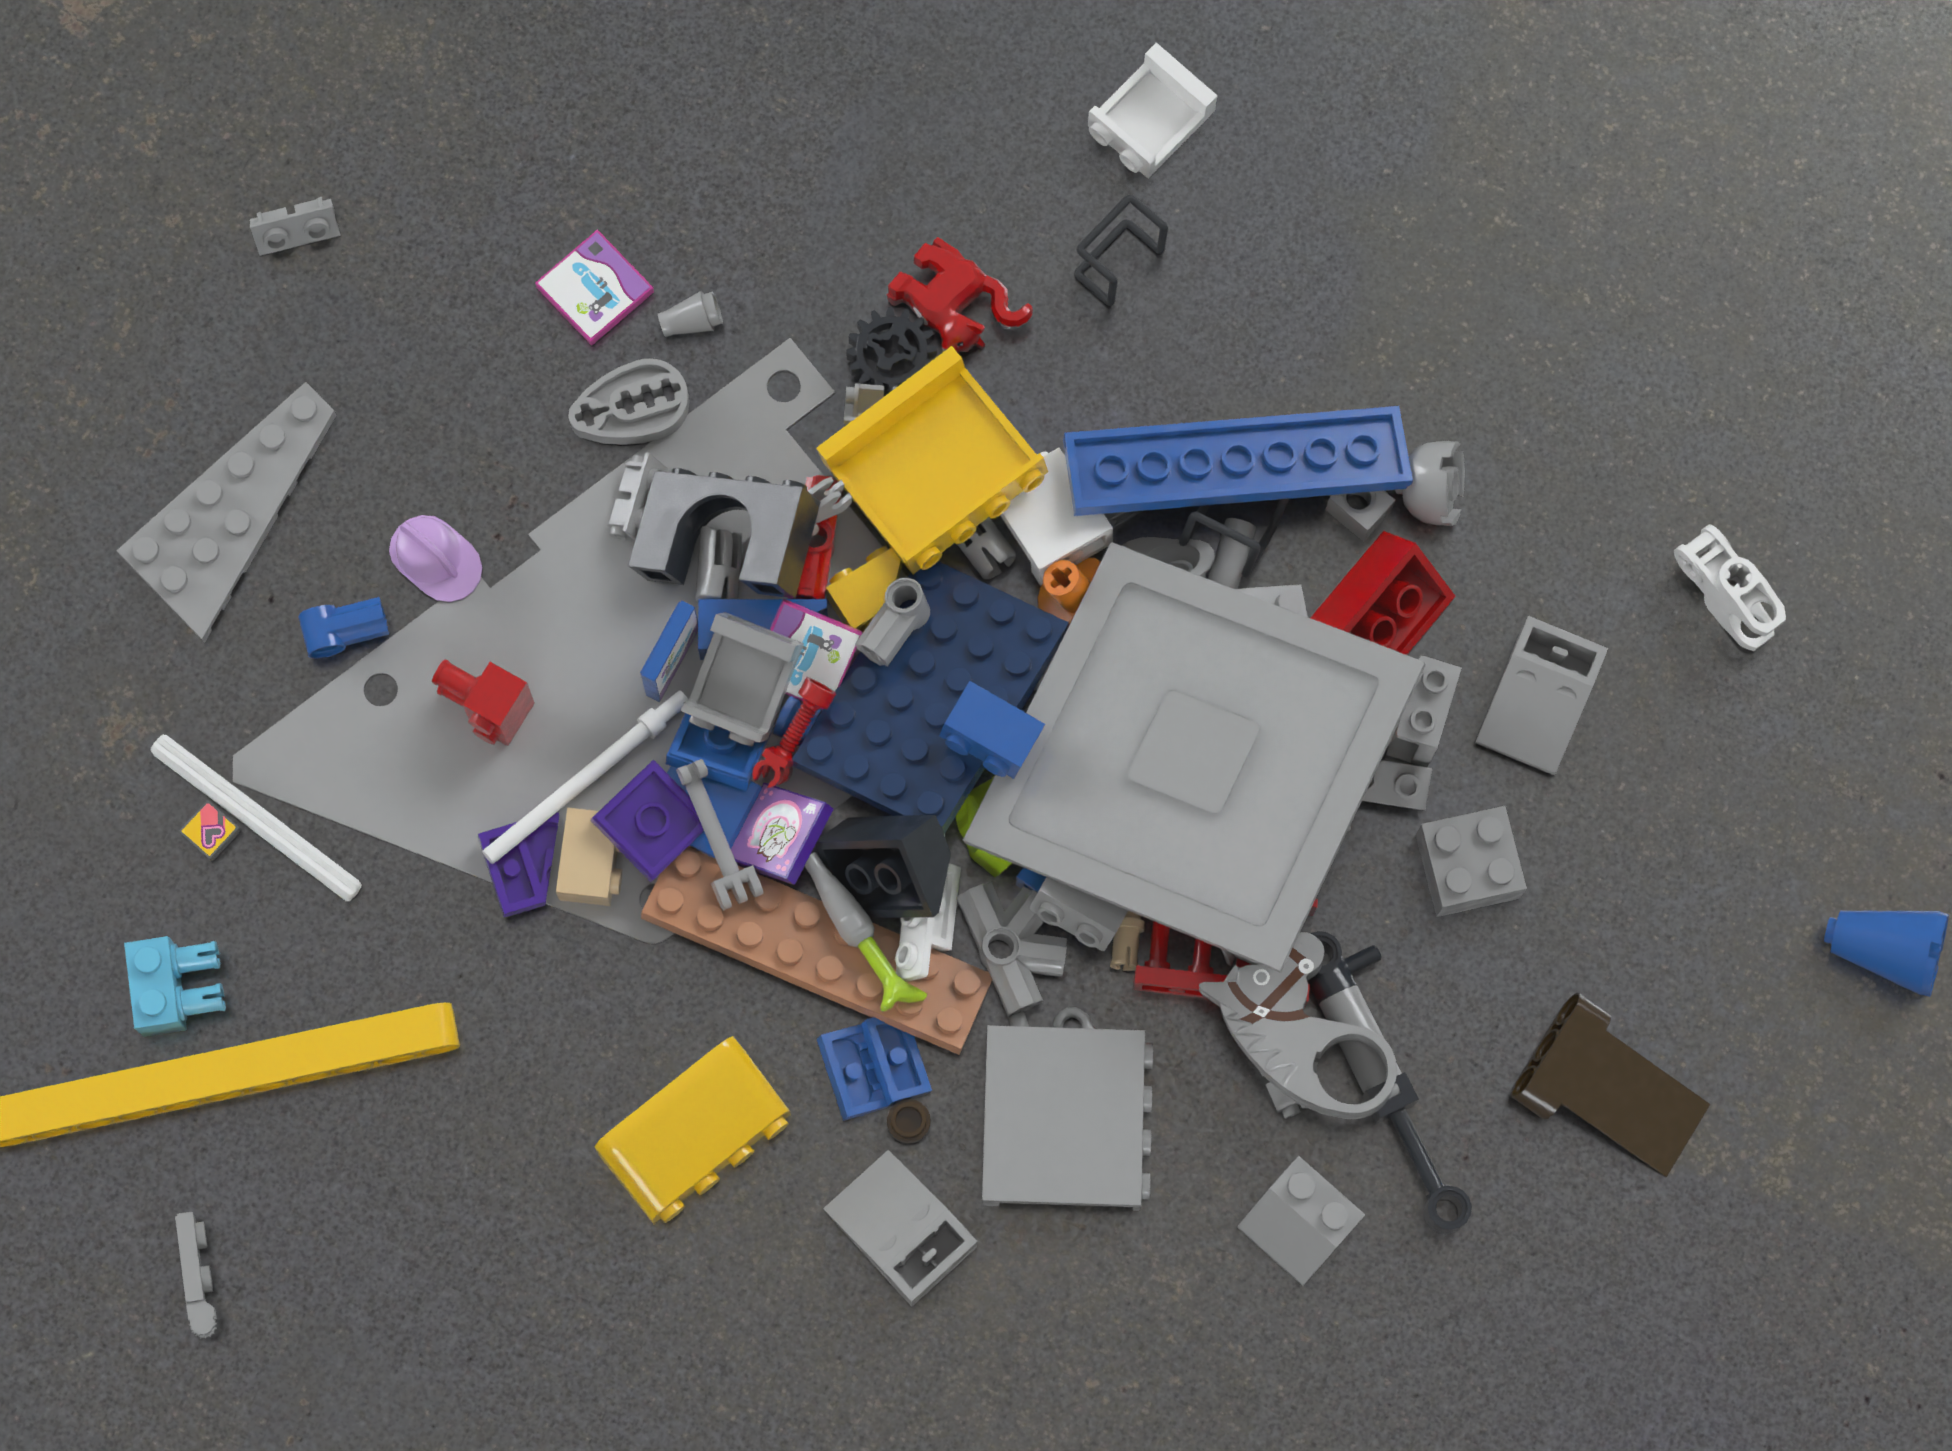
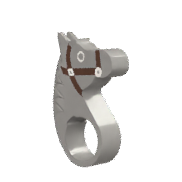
[1199,932,1397,1119]

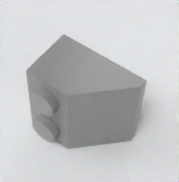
[1237,1156,1365,1286]

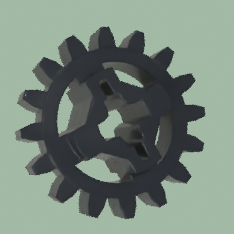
[846,307,937,393]

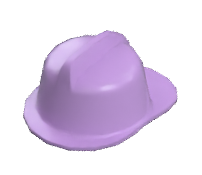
[389,515,482,602]

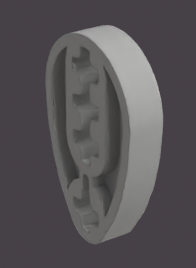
[568,358,690,445]

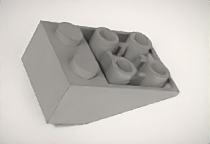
[1475,616,1608,775]
[823,1150,977,1307]

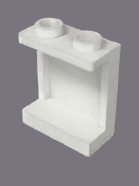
[1088,43,1217,179]
[1000,448,1113,585]

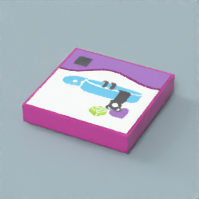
[535,229,654,346]
[770,599,862,709]

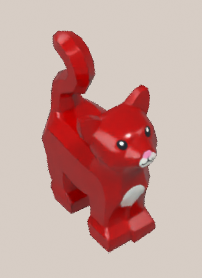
[887,237,1033,353]

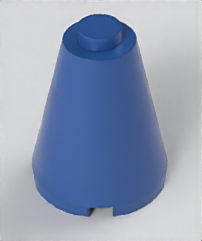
[1824,910,1949,997]

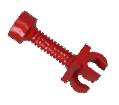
[752,677,836,788]

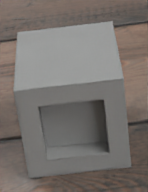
[1326,491,1395,542]

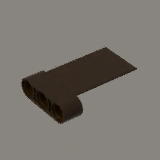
[1511,993,1710,1177]

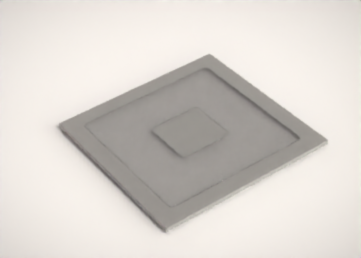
[963,542,1425,973]

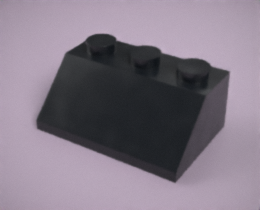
[815,815,951,918]

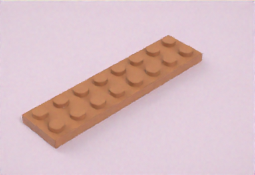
[641,846,992,1055]

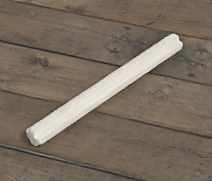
[151,734,362,901]

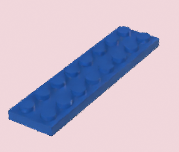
[1063,406,1413,516]

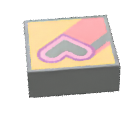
[178,800,242,862]

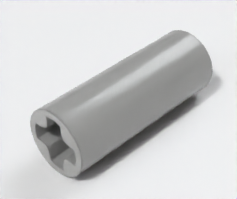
[1208,518,1256,589]

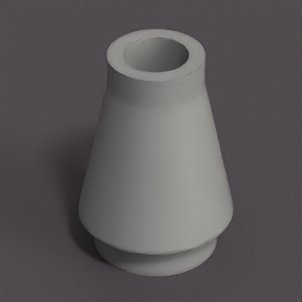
[658,291,723,337]

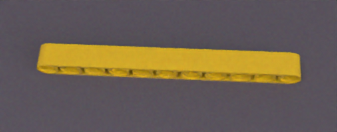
[0,1002,460,1147]

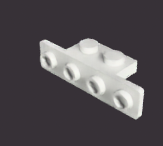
[895,834,961,982]

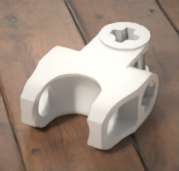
[1674,524,1786,651]

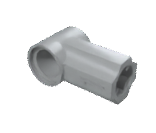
[855,578,930,667]

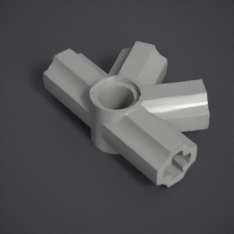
[957,882,1067,1017]

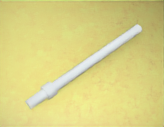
[482,690,689,864]

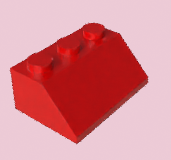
[1311,531,1456,655]

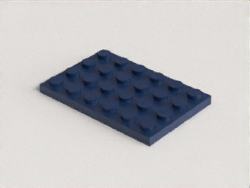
[792,561,1069,834]

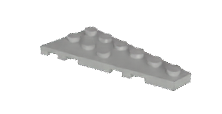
[117,382,336,643]

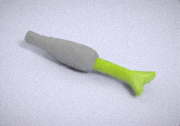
[805,852,927,1012]

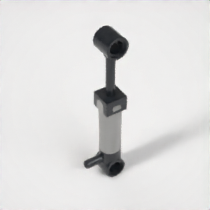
[1307,931,1472,1235]

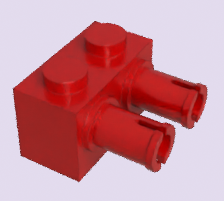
[432,659,535,746]

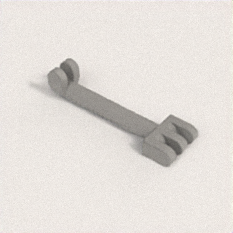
[676,759,764,911]

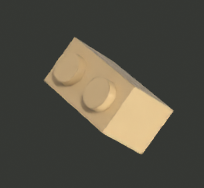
[556,807,622,906]

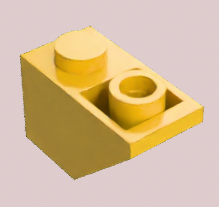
[826,546,903,633]

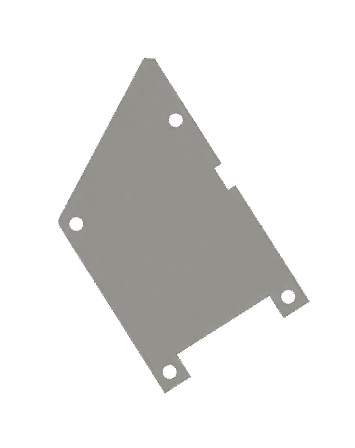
[233,338,907,944]

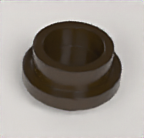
[887,1099,931,1143]

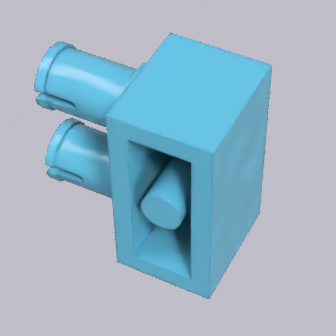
[124,936,226,1037]

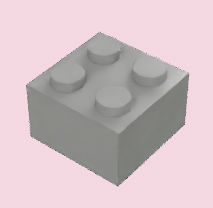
[1416,806,1527,917]

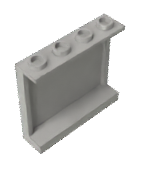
[982,1025,1153,1211]

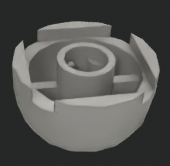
[1395,441,1465,526]

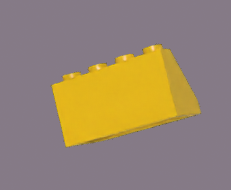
[595,1036,791,1224]

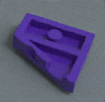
[478,812,560,918]

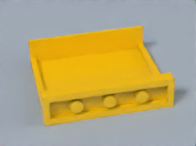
[816,346,1048,574]

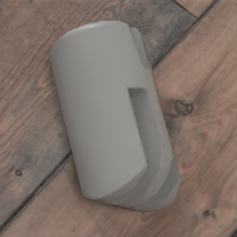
[957,517,1016,579]
[695,526,742,603]

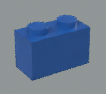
[939,681,1045,779]

